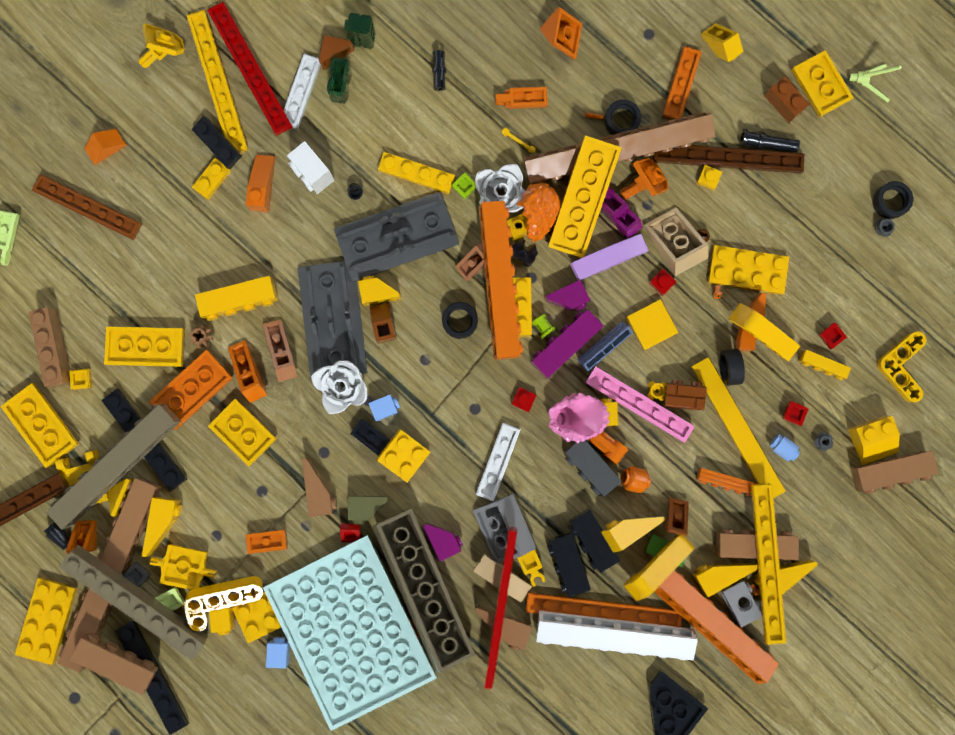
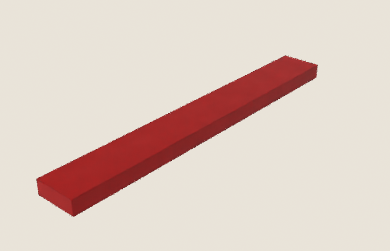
[207,2,293,136]
[484,527,518,689]

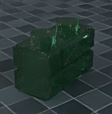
[344,13,376,49]

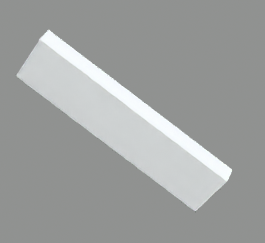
[284,54,321,130]
[476,423,521,502]

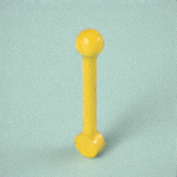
[502,128,535,153]

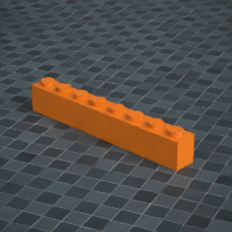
[478,201,523,360]
[654,571,779,684]

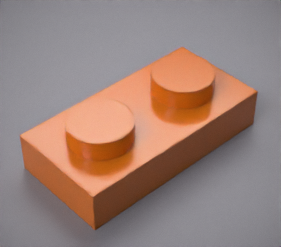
[246,529,288,554]

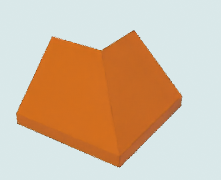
[540,7,583,60]

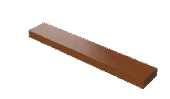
[32,174,142,240]

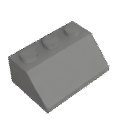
[473,494,536,563]

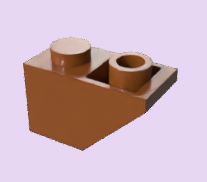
[370,303,397,344]

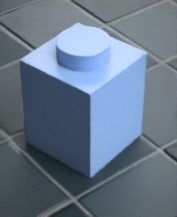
[369,395,400,422]
[266,637,290,668]

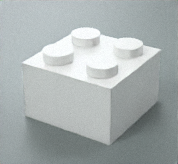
[287,141,335,194]

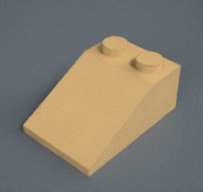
[644,208,708,276]

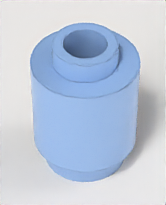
[769,434,800,462]

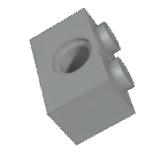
[720,579,762,627]

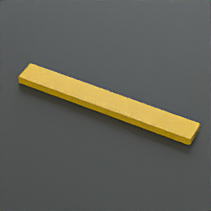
[187,10,249,153]
[691,357,786,499]
[751,483,786,645]

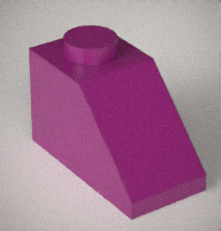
[545,280,590,312]
[423,523,463,562]

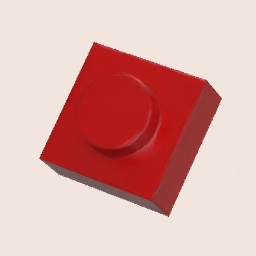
[649,269,677,296]
[818,323,847,350]
[511,387,537,413]
[782,401,809,426]
[340,524,361,543]

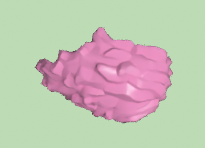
[548,393,610,443]

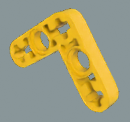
[877,331,927,403]

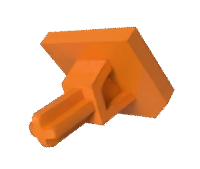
[620,158,669,200]

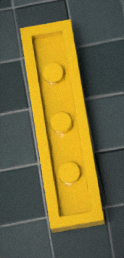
[378,152,455,194]

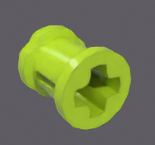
[532,313,556,339]

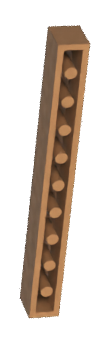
[523,111,716,184]
[58,478,162,672]

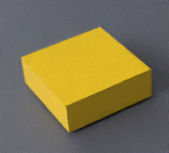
[69,369,92,390]

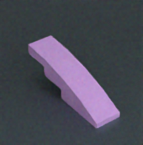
[570,234,649,281]

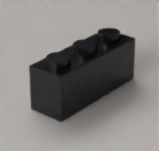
[568,509,620,573]
[547,532,591,598]

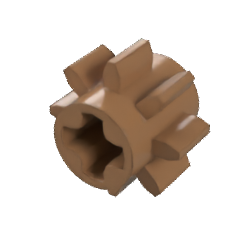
[188,324,214,349]

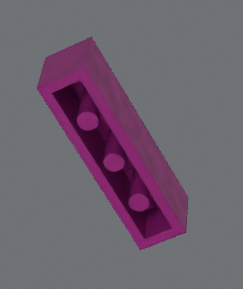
[531,310,604,380]

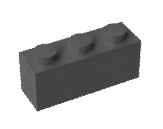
[564,440,622,497]

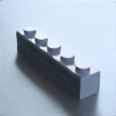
[577,321,633,371]

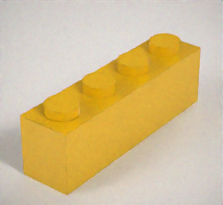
[195,276,279,321]

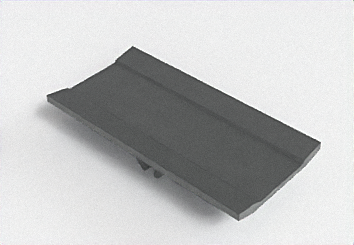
[334,192,459,282]
[298,261,368,380]

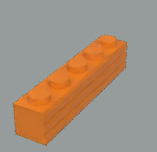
[696,468,757,497]

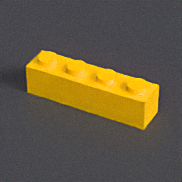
[798,350,851,381]

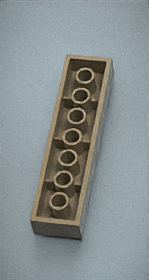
[372,508,475,673]

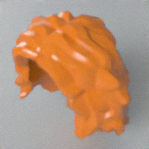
[516,183,560,242]

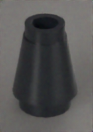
[44,522,70,550]

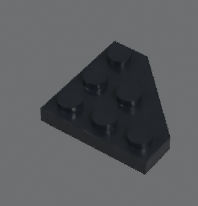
[648,670,708,735]

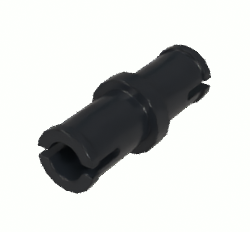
[432,50,447,91]

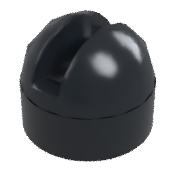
[347,183,363,200]

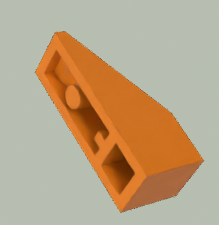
[245,155,275,212]
[228,340,268,403]

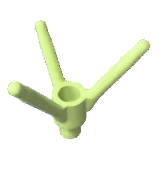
[849,64,902,102]

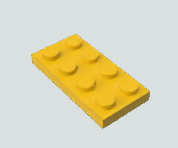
[708,245,789,295]
[104,327,185,367]
[0,383,79,468]
[15,577,78,665]

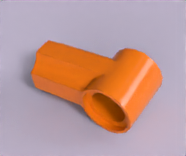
[588,431,629,465]

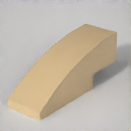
[473,553,532,602]

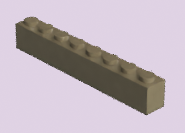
[46,404,181,530]
[59,545,208,660]

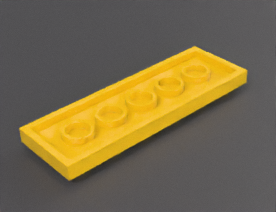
[547,135,622,258]

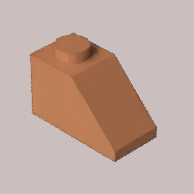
[455,243,485,281]

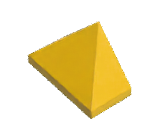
[108,478,134,517]

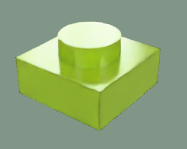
[451,173,476,200]

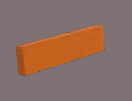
[662,46,702,120]

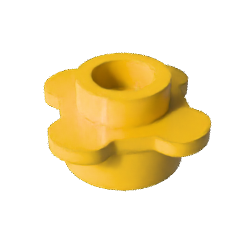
[647,381,667,401]

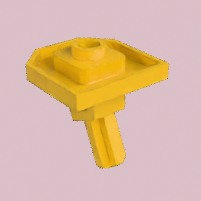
[138,23,185,68]

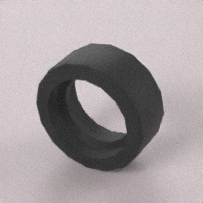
[604,99,642,135]
[872,181,914,219]
[442,302,478,339]
[719,348,745,386]

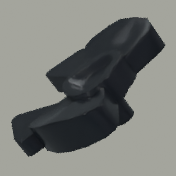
[512,240,538,267]

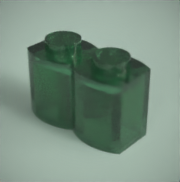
[327,58,352,104]

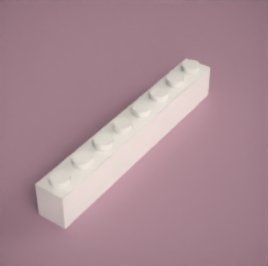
[536,611,698,660]

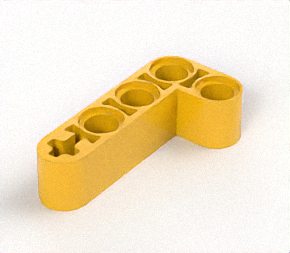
[728,303,800,362]
[623,534,695,601]
[184,576,263,631]

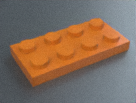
[149,350,233,430]

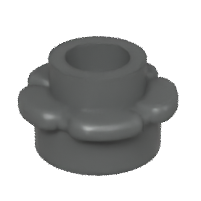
[875,218,895,237]
[814,432,833,451]

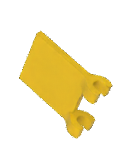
[55,450,109,504]

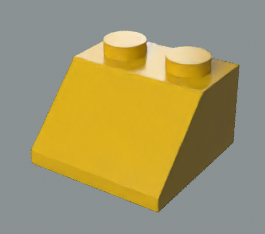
[848,416,900,465]

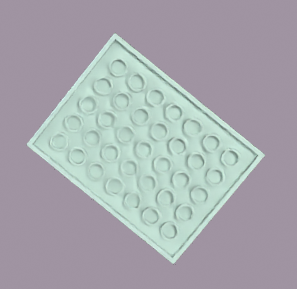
[263,535,437,731]

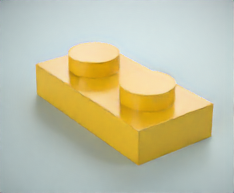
[192,158,231,200]

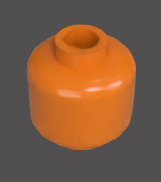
[620,466,651,493]

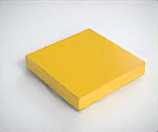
[626,299,678,351]

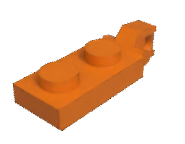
[495,87,548,109]

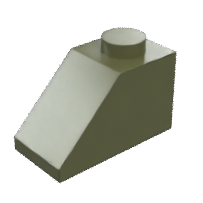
[348,496,389,524]

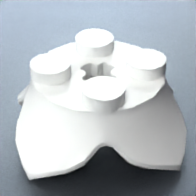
[475,164,526,213]
[311,360,367,414]

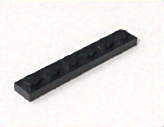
[101,389,187,492]
[115,620,189,735]

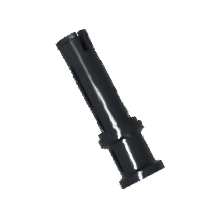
[740,128,800,152]

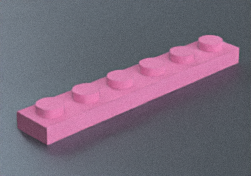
[585,366,695,443]

